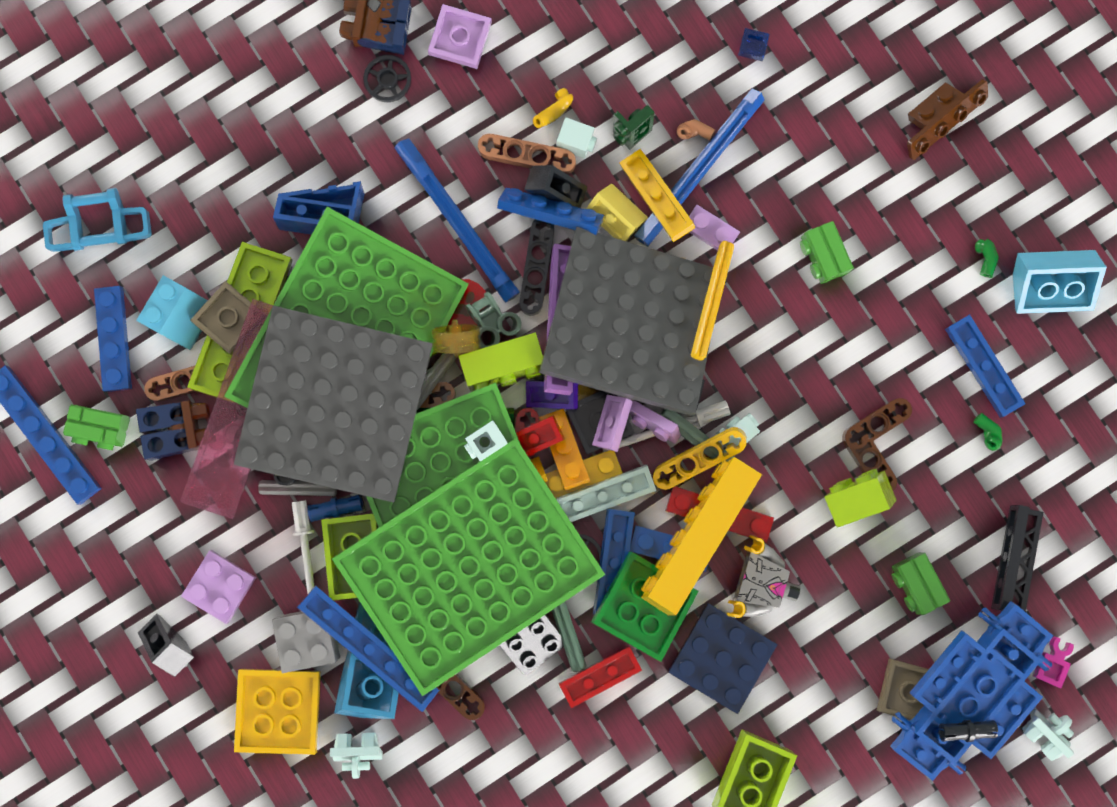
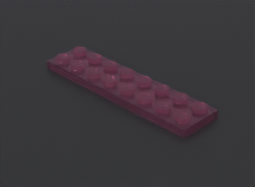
[180,299,273,519]

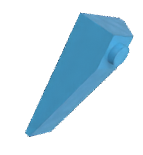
[334,603,398,719]

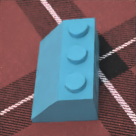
[1013,250,1107,313]

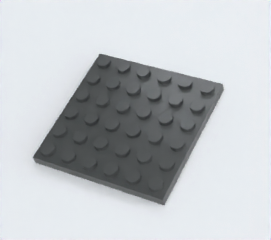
[539,227,713,416]
[233,306,433,502]

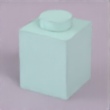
[556,117,597,159]

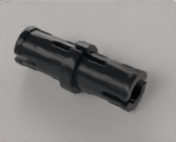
[938,719,998,742]

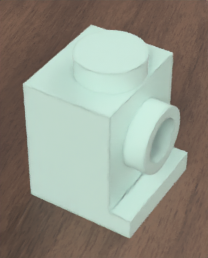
[716,413,760,446]
[464,420,508,461]

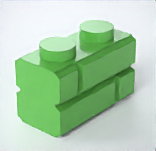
[800,221,854,284]
[63,404,130,451]
[891,552,950,615]

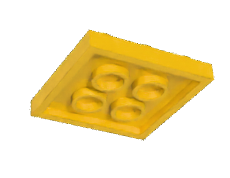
[234,669,321,755]

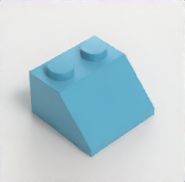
[136,275,208,350]

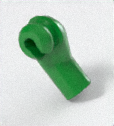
[975,239,999,278]
[973,412,1002,451]

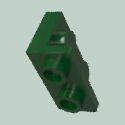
[613,104,655,150]

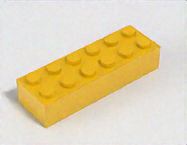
[641,457,762,615]

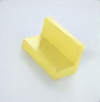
[586,184,648,241]

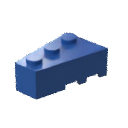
[273,181,365,235]

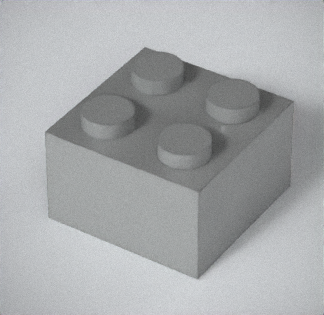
[272,611,340,673]

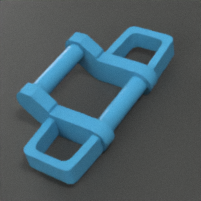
[43,188,152,252]

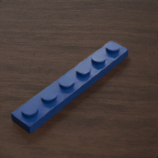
[0,365,102,505]
[297,586,440,712]

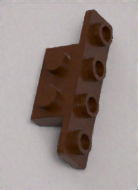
[907,79,988,160]

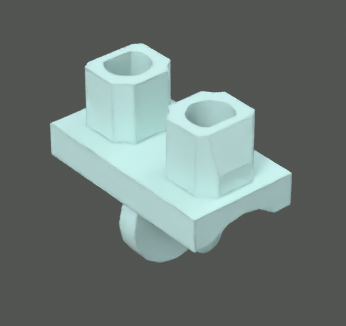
[1023,708,1074,761]
[330,733,383,779]

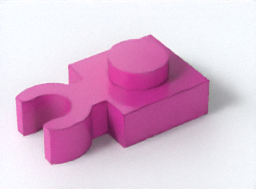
[1033,637,1074,688]

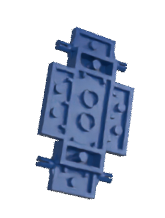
[890,601,1053,781]

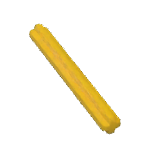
[691,241,734,361]

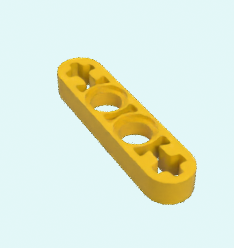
[653,427,747,490]

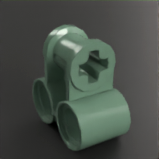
[465,291,522,349]

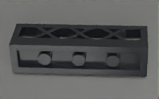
[991,505,1044,612]

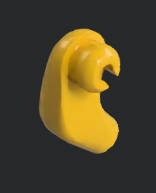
[533,88,573,128]

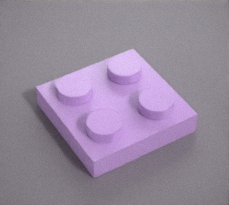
[428,4,492,69]
[181,550,257,624]

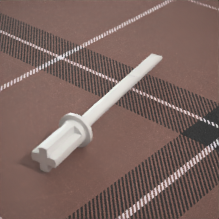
[603,400,731,452]
[292,500,315,594]

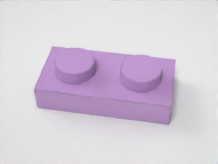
[689,205,740,251]
[592,395,633,452]
[630,401,681,444]

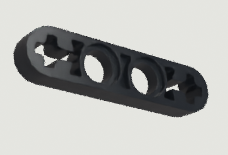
[519,219,554,316]

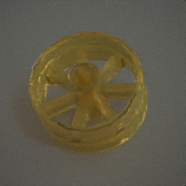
[432,320,481,357]

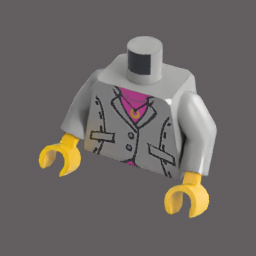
[727,535,801,618]

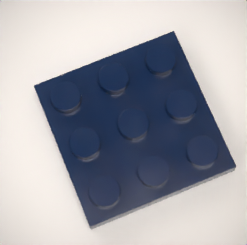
[668,603,778,714]

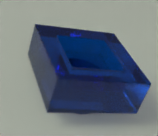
[738,28,770,61]

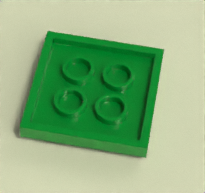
[591,551,699,662]

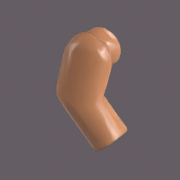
[677,119,716,141]

